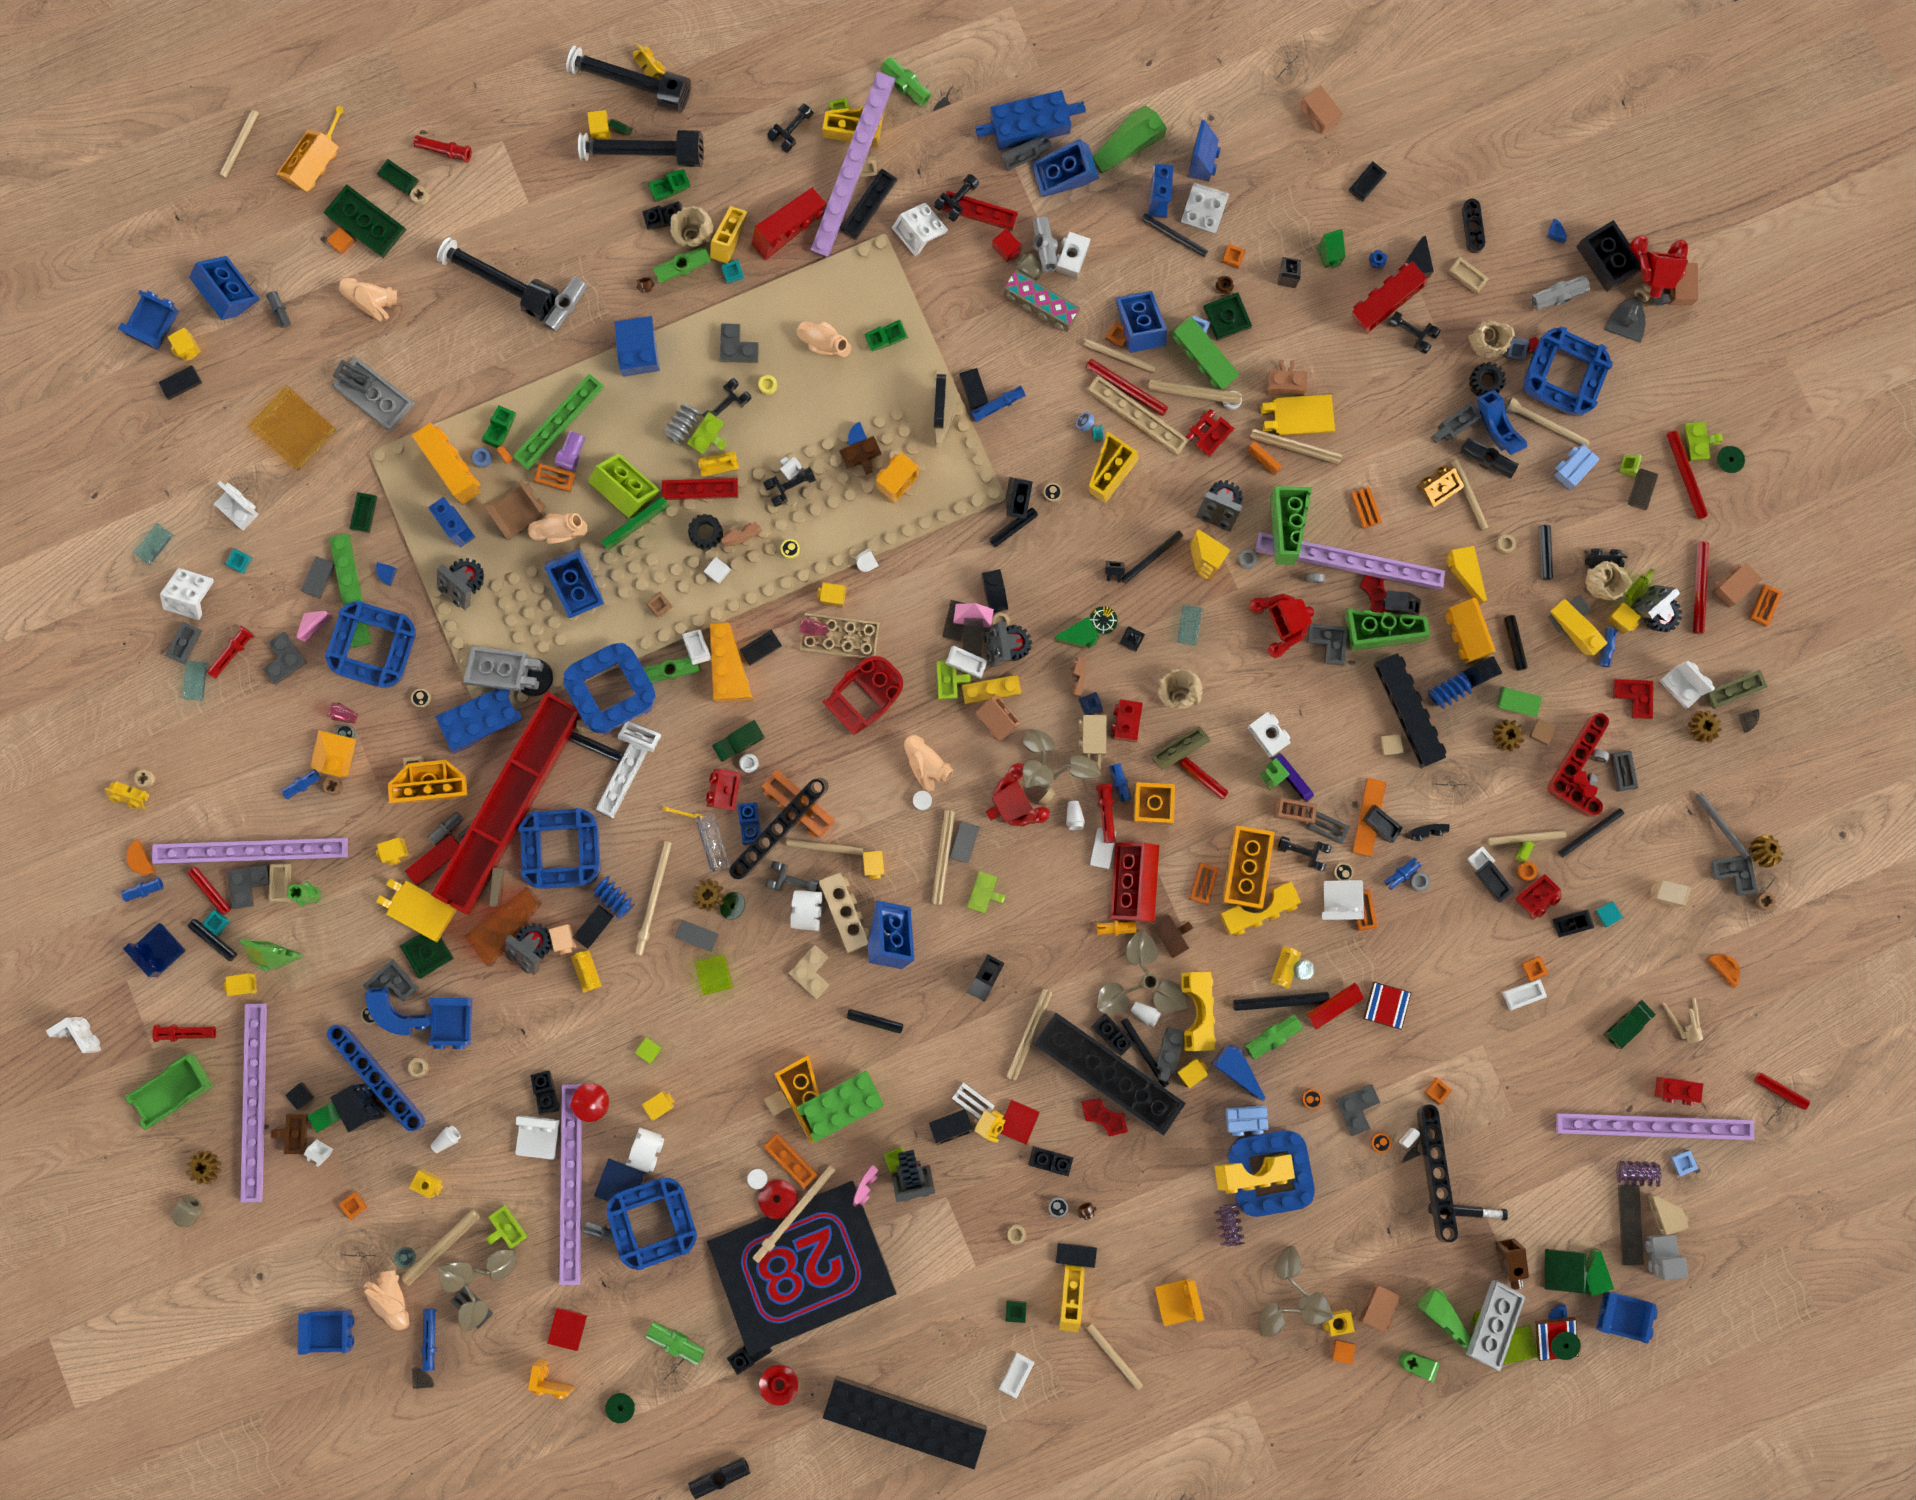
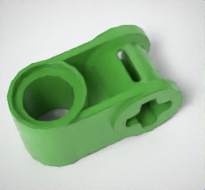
[1399,1351,1440,1382]

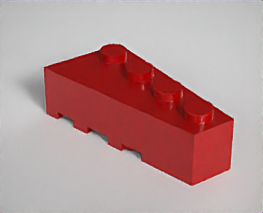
[751,187,827,261]

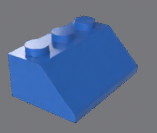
[189,256,260,320]

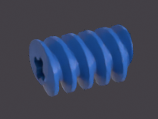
[1428,671,1472,709]
[594,876,635,919]

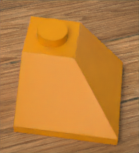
[310,730,357,777]

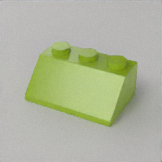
[588,453,660,519]

